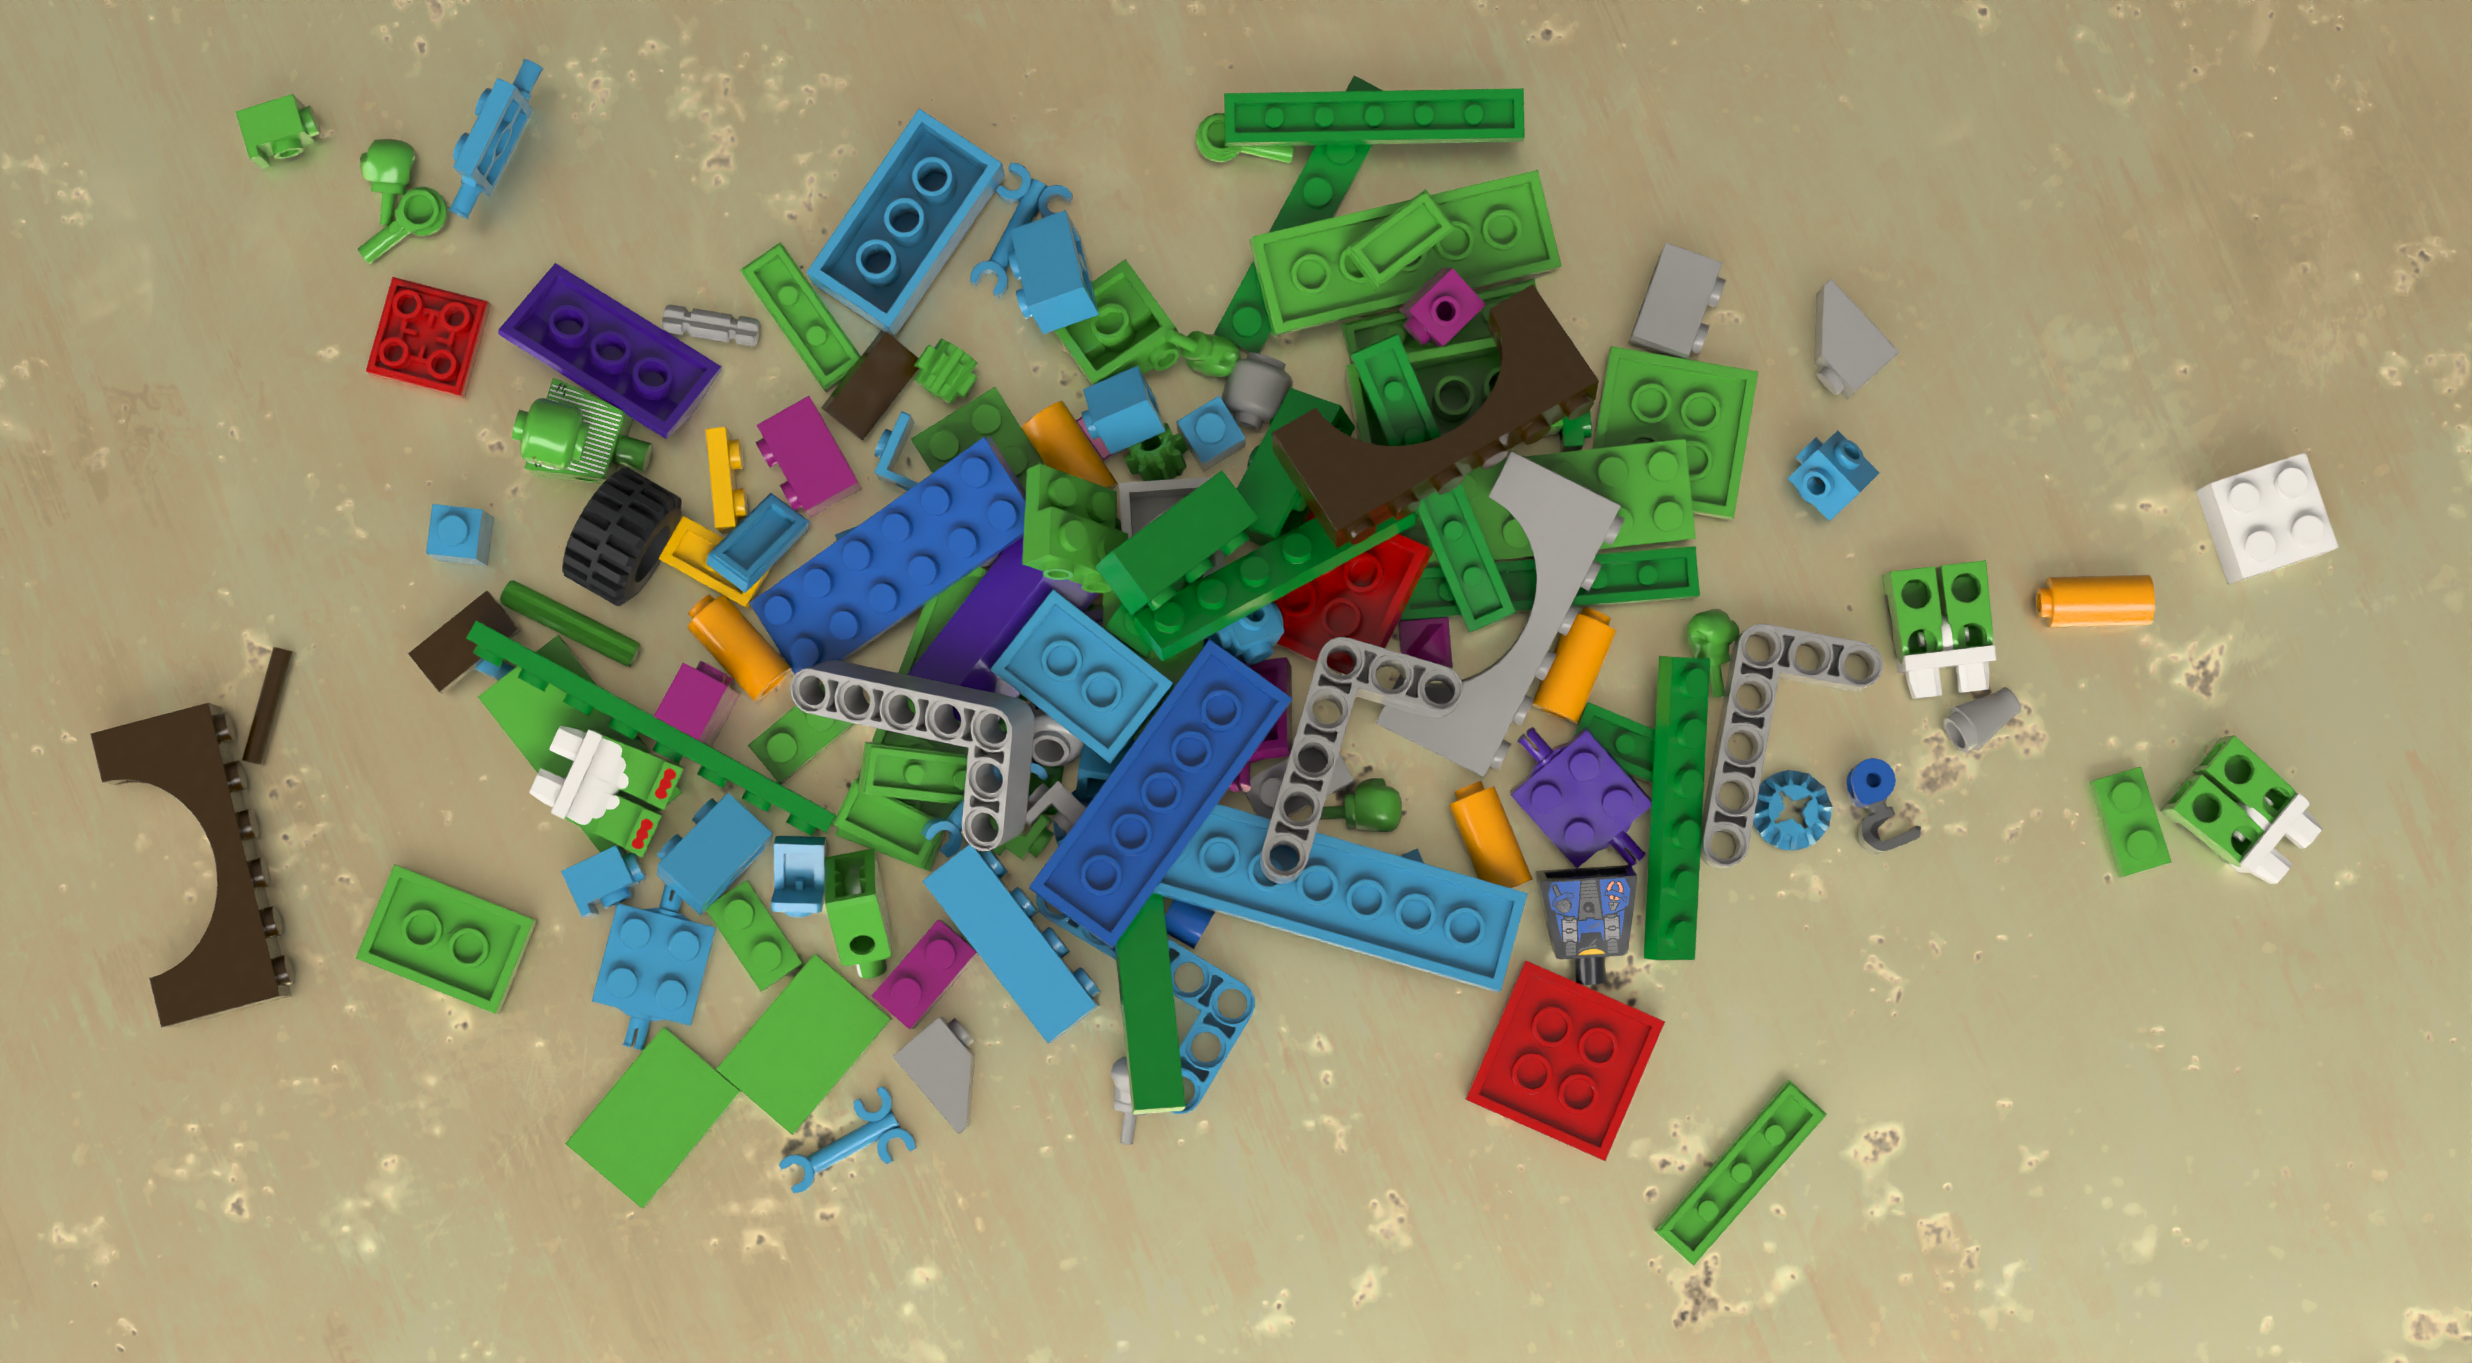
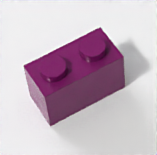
[755,396,862,518]
[654,660,740,747]
[872,919,979,1029]

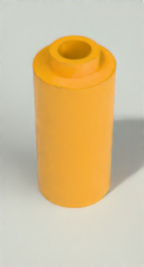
[1021,401,1118,490]
[2036,575,2155,627]
[687,594,792,702]
[1532,607,1617,724]
[1448,781,1533,888]

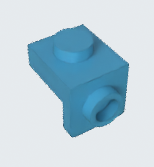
[771,836,826,917]

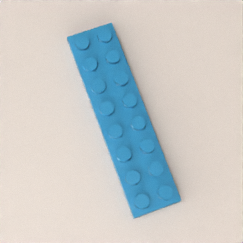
[1153,804,1528,993]

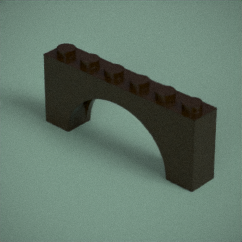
[1272,284,1599,549]
[90,703,295,1028]

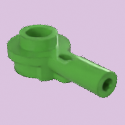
[1196,113,1295,164]
[358,186,448,264]

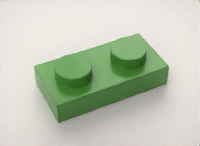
[748,683,856,785]
[2089,766,2172,877]
[706,880,804,992]

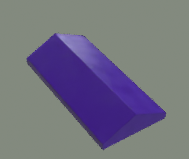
[498,263,722,439]
[907,536,1099,722]

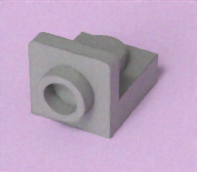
[1026,781,1086,834]

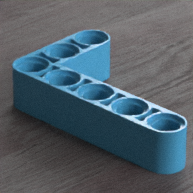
[1036,894,1255,1114]

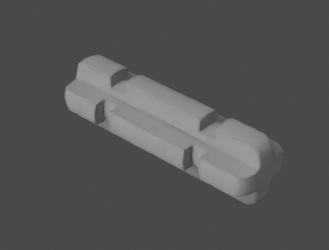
[662,304,761,346]

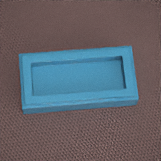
[706,493,810,593]

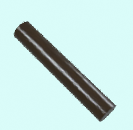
[242,647,293,765]

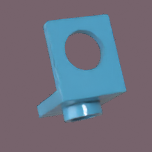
[874,411,918,491]

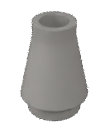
[1943,687,2021,753]

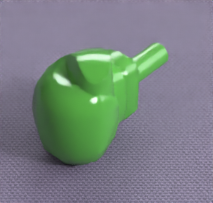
[360,139,415,226]
[1165,329,1241,377]
[1687,609,1740,697]
[1320,778,1402,832]

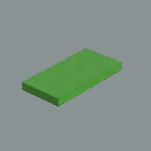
[478,635,683,853]

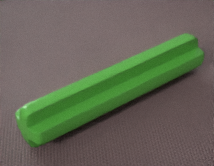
[500,580,640,666]

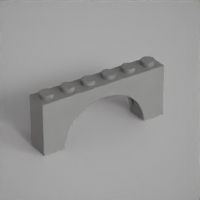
[1376,451,1625,777]

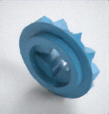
[1753,770,1833,850]

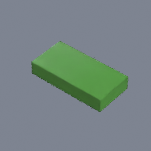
[1344,189,1455,290]
[833,779,943,869]

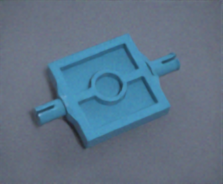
[449,59,543,219]
[592,884,716,1050]

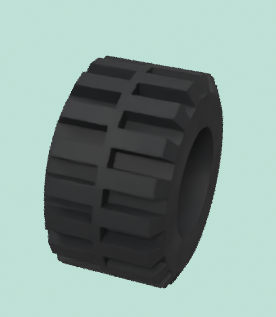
[562,467,682,606]

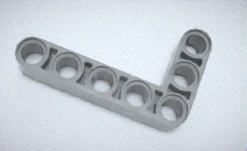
[1700,624,1883,868]
[1260,637,1463,884]
[790,660,1035,851]

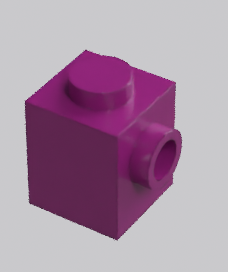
[1399,268,1486,347]

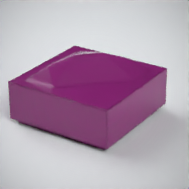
[1398,617,1453,669]

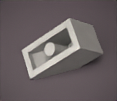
[1814,279,1899,400]
[892,1017,975,1134]

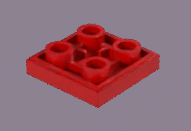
[366,277,491,399]

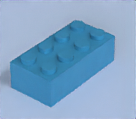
[806,109,1005,338]
[922,844,1101,1043]

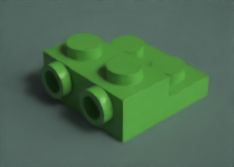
[1054,259,1182,385]
[1022,464,1128,593]

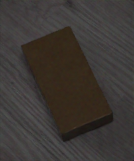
[821,330,919,440]
[408,590,521,694]

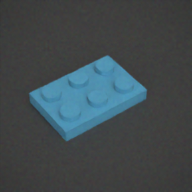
[990,590,1174,765]

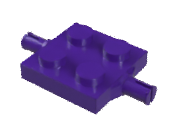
[1510,726,1652,868]

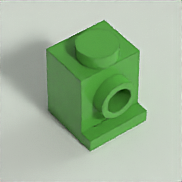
[235,94,320,169]

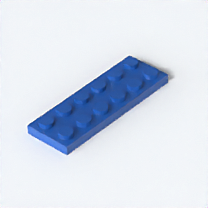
[750,437,1026,675]
[1029,639,1293,949]

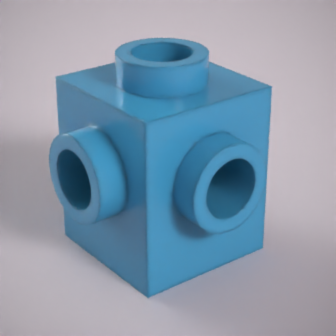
[1787,430,1879,521]
[1208,602,1284,665]

